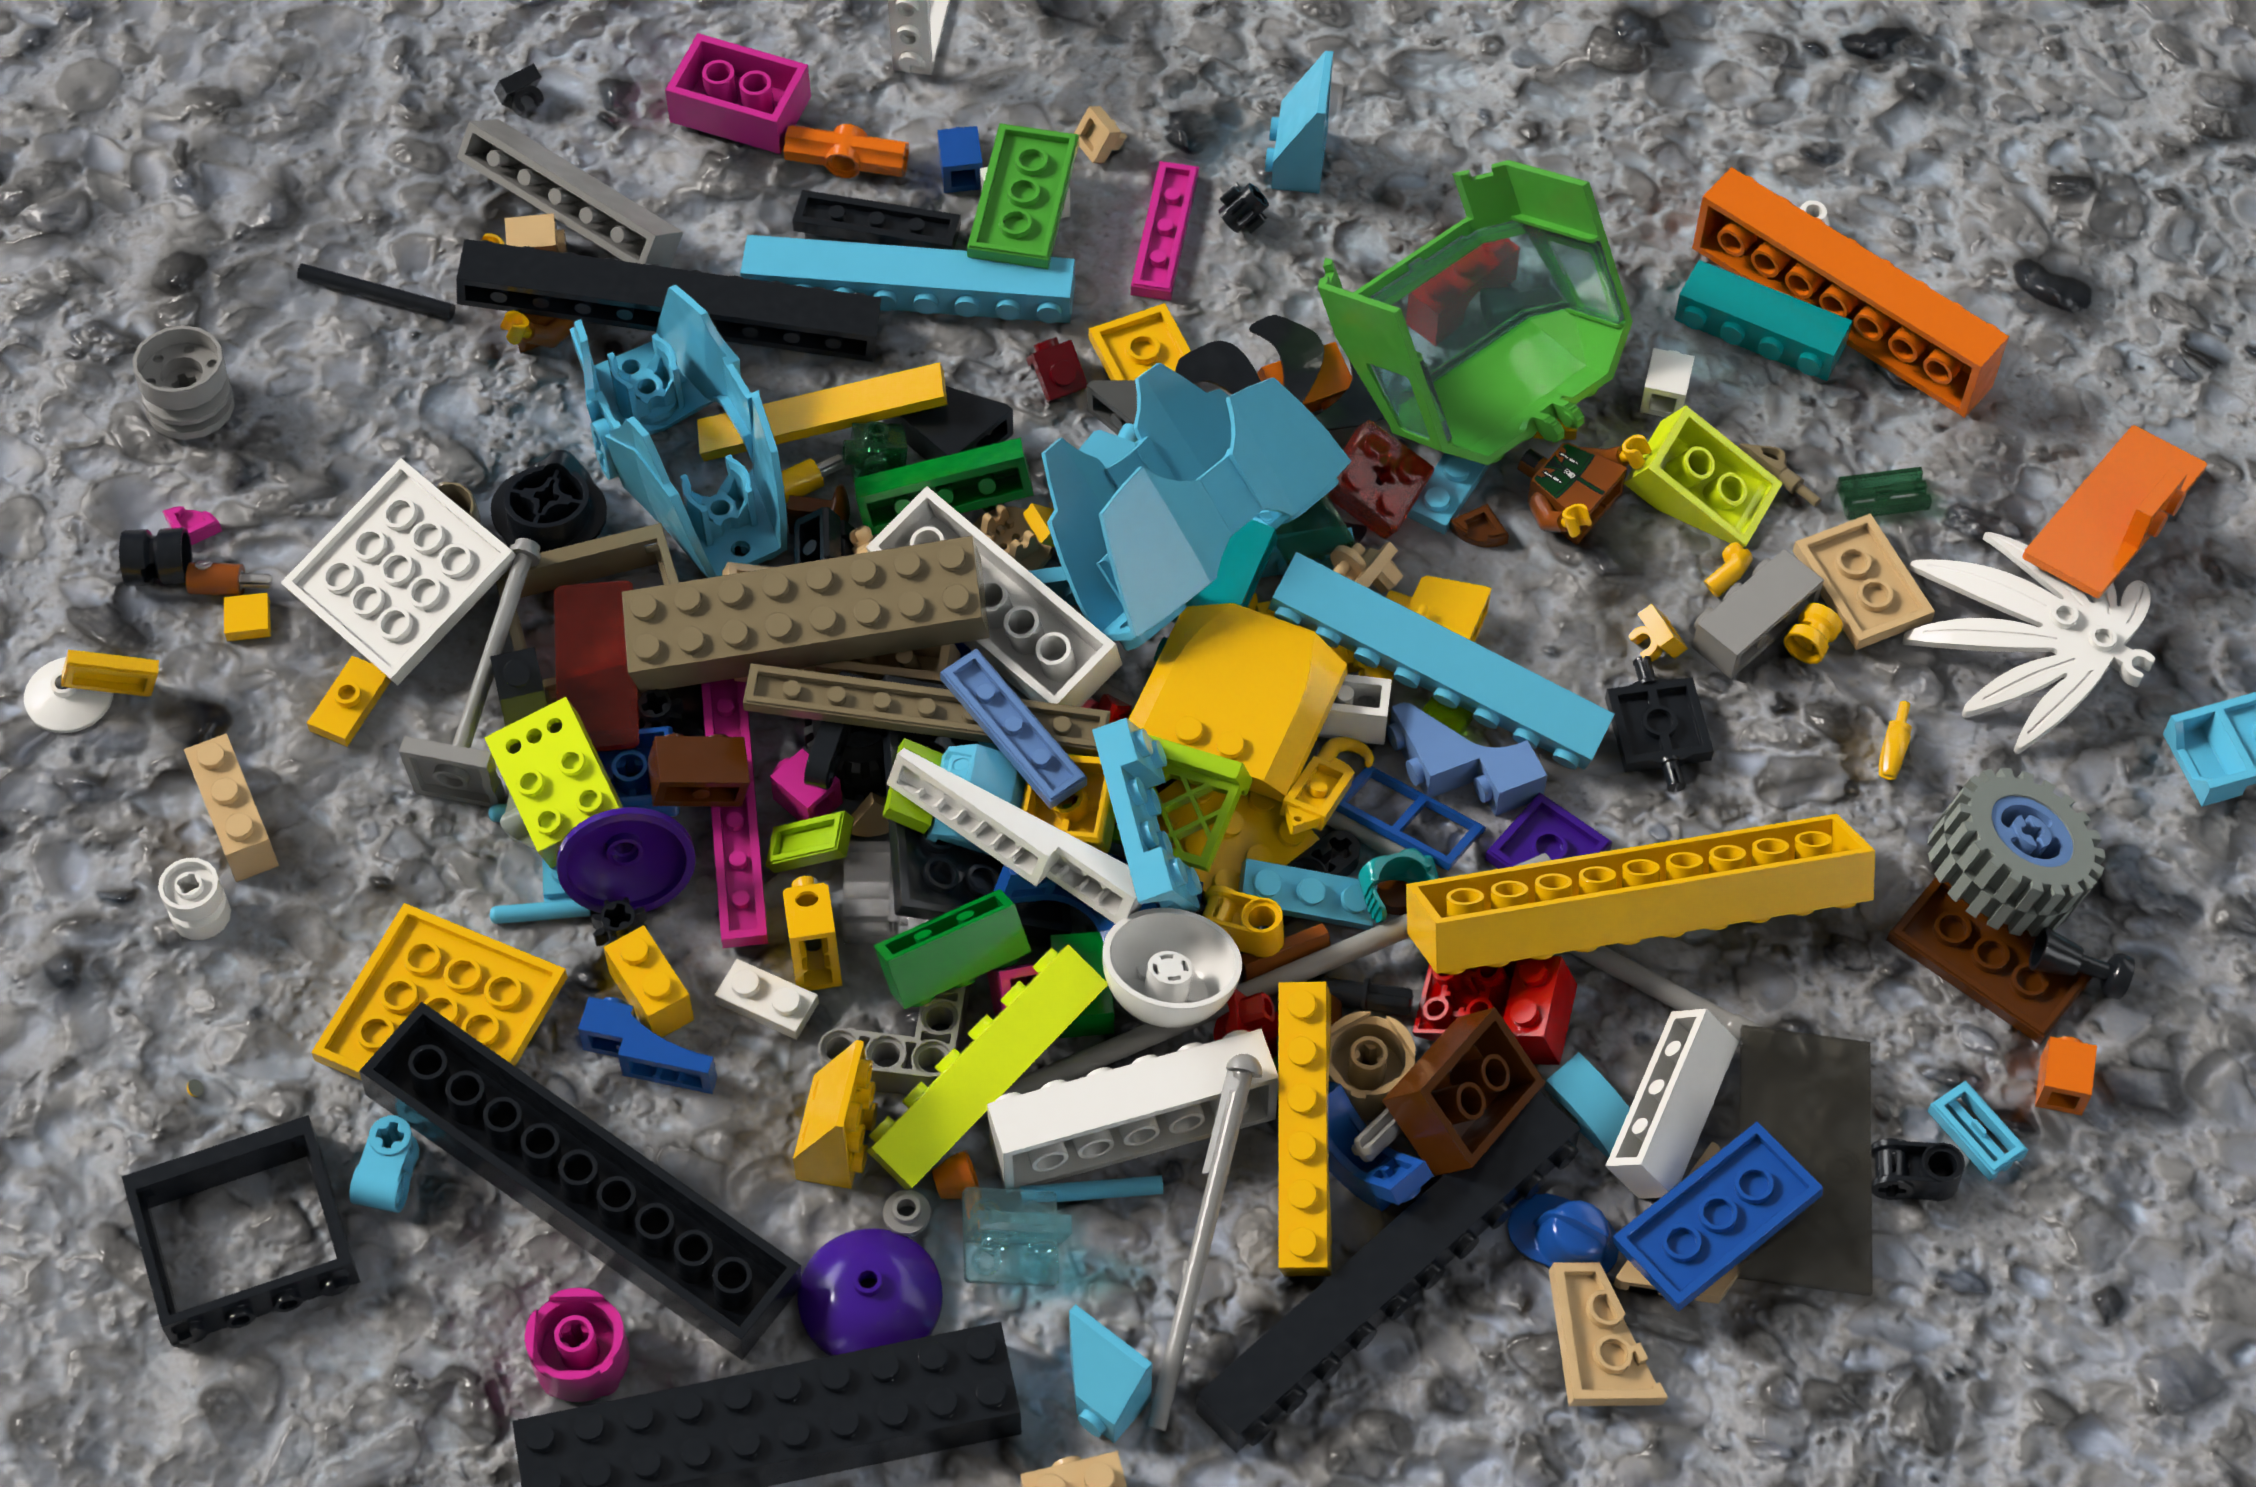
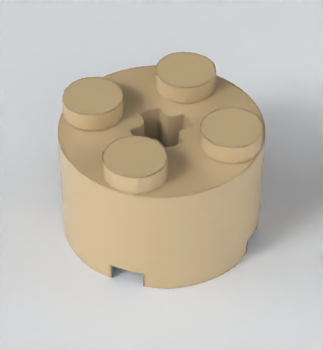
[1329,1011,1416,1122]

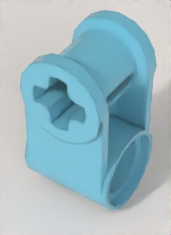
[349,1115,420,1213]

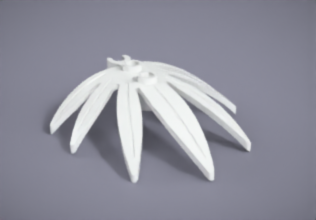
[1902,532,2155,754]

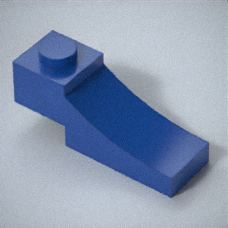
[578,997,717,1094]

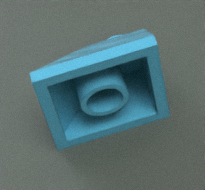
[1069,1304,1152,1443]

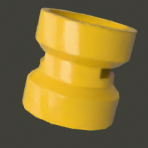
[1783,603,1843,664]

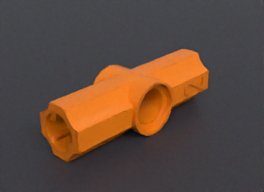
[783,124,909,178]

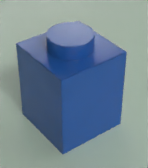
[937,126,983,193]

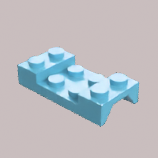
[2163,692,2256,807]
[1092,718,1202,912]

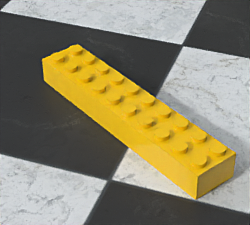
[1406,814,1875,975]

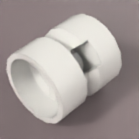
[158,858,231,940]

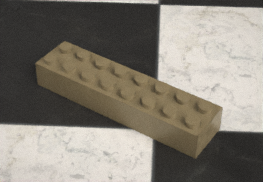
[622,536,990,693]

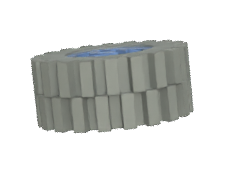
[1927,768,2105,936]

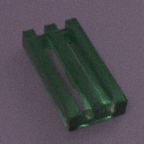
[1836,467,1932,520]

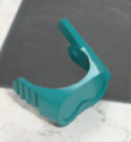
[1358,848,1439,923]

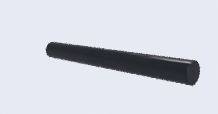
[297,263,456,320]

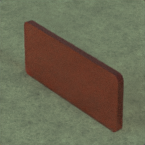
[554,580,640,751]

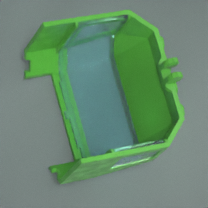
[1318,160,1633,466]

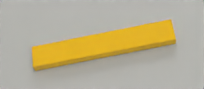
[697,362,948,462]

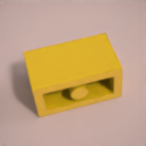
[603,925,694,1038]

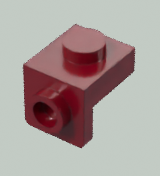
[1026,337,1088,403]

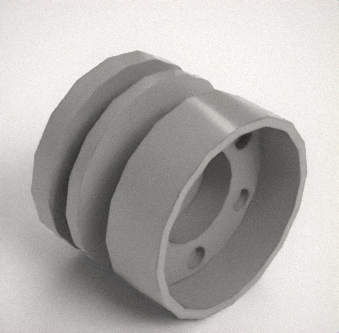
[132,325,235,440]

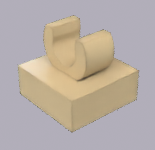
[1074,106,1127,163]

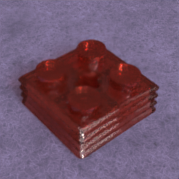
[1325,420,1435,539]

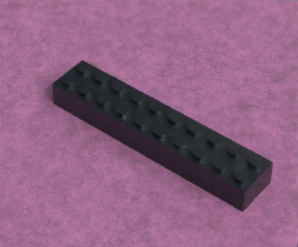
[359,1002,801,1360]
[512,1322,1022,1487]

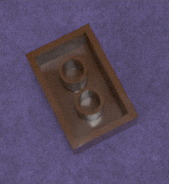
[1382,1007,1546,1176]

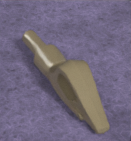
[1738,443,1822,507]

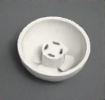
[1102,908,1242,1028]

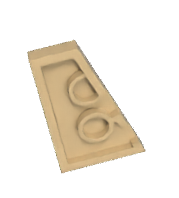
[1549,1262,1668,1406]

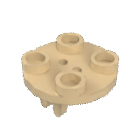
[973,503,1053,571]

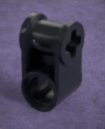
[1870,1138,1965,1202]

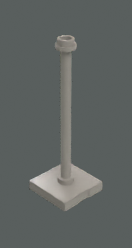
[399,538,541,807]

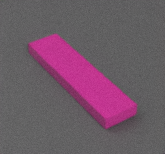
[1131,161,1199,301]

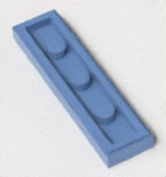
[940,648,1087,810]

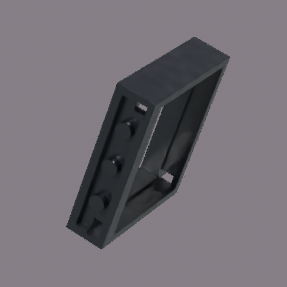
[121,1115,360,1346]

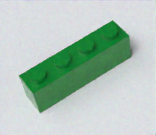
[854,437,1034,535]

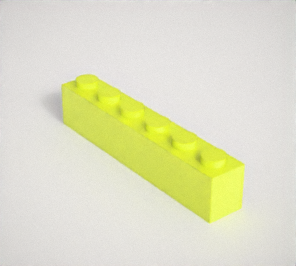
[866,944,1108,1190]

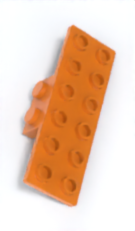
[2022,425,2207,598]

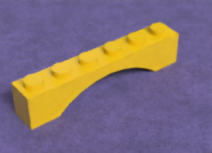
[1278,982,1332,1276]

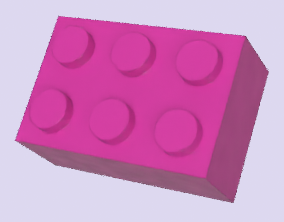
[665,33,811,154]

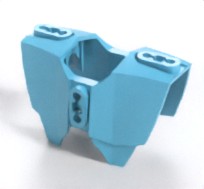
[569,285,787,578]
[1041,363,1352,651]

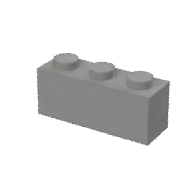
[1692,549,1824,679]

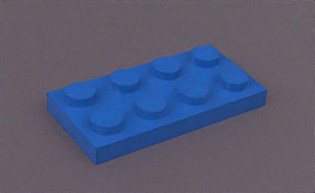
[1613,1121,1824,1312]

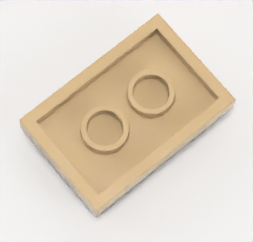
[1793,513,1935,650]

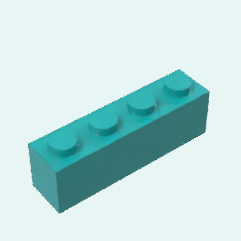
[1674,260,1853,381]
[1154,519,1277,662]

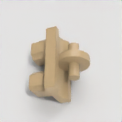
[1330,541,1403,593]

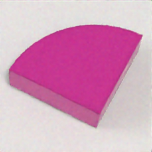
[162,506,222,546]

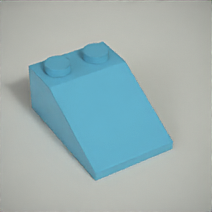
[1265,51,1334,194]

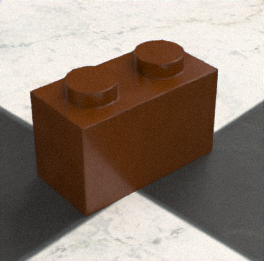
[648,733,750,807]

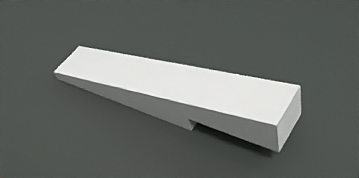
[887,748,1142,924]

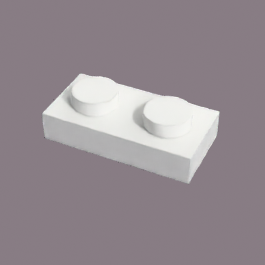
[714,959,819,1040]

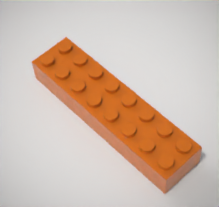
[1692,167,2009,418]

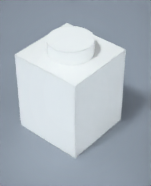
[1640,348,1695,418]

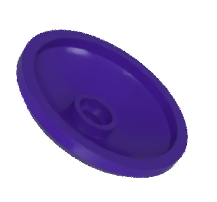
[556,807,695,913]
[798,1228,943,1356]

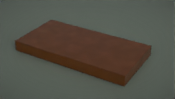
[1886,877,2093,1045]

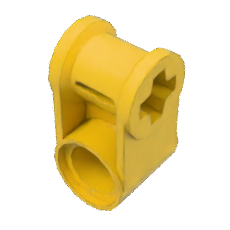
[1202,885,1285,957]

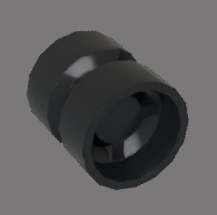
[119,527,193,587]

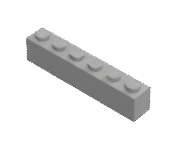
[457,119,683,268]

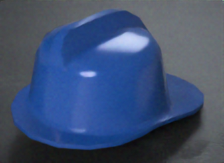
[1507,1193,1619,1274]

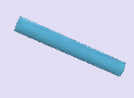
[1020,1175,1163,1205]

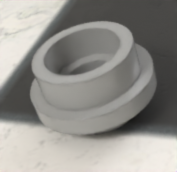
[883,1190,931,1237]

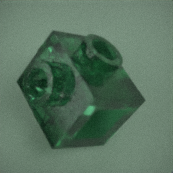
[842,421,908,482]

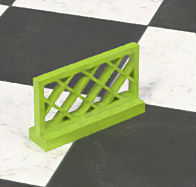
[1069,735,1253,872]

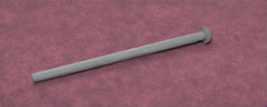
[1147,1054,1262,1431]

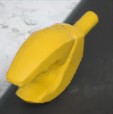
[1878,701,1912,780]

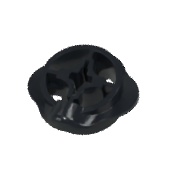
[491,450,607,553]

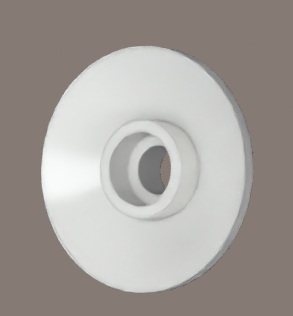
[24,657,114,733]

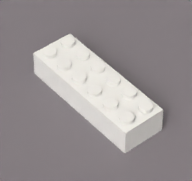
[866,486,1122,707]
[987,1029,1278,1195]

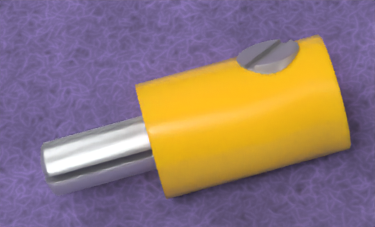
[781,454,845,504]

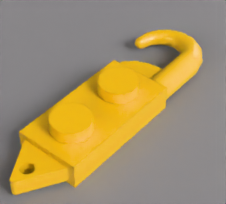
[1280,736,1374,835]

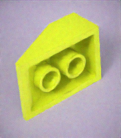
[1623,405,1783,548]

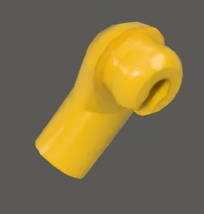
[1703,542,1753,598]

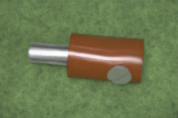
[186,560,273,596]

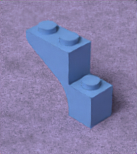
[1386,702,1548,816]

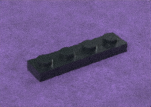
[792,190,961,250]

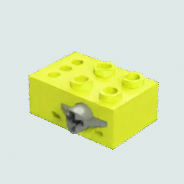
[484,697,623,868]

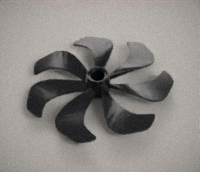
[1175,315,1412,543]

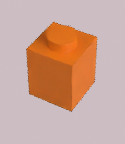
[2035,1036,2097,1116]

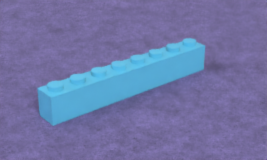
[740,235,1075,323]
[1268,552,1615,769]

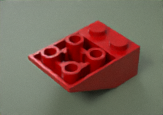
[1412,956,1578,1065]

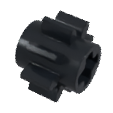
[1218,182,1269,234]
[630,689,684,733]
[591,897,648,946]

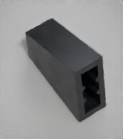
[883,386,1014,460]

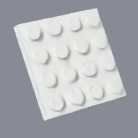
[281,458,516,686]

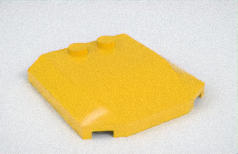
[1129,603,1348,803]

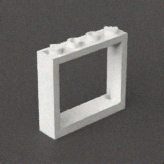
[888,0,951,75]

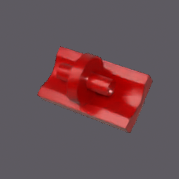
[1213,989,1278,1060]

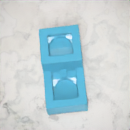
[1544,1052,1630,1159]

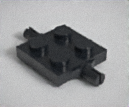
[1605,656,1714,792]

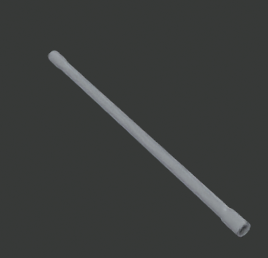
[976,853,1551,1123]

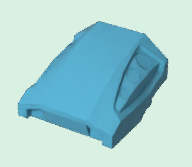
[927,744,1026,856]

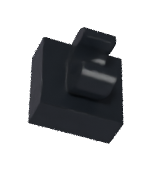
[494,64,544,116]

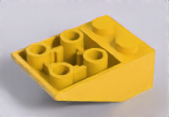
[793,1040,878,1189]

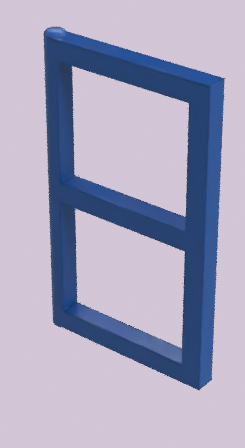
[1335,766,1486,871]

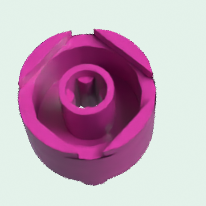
[525,1288,630,1402]

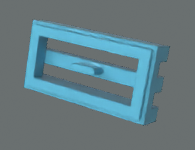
[1927,1080,2028,1181]

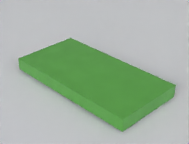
[967,123,1079,269]

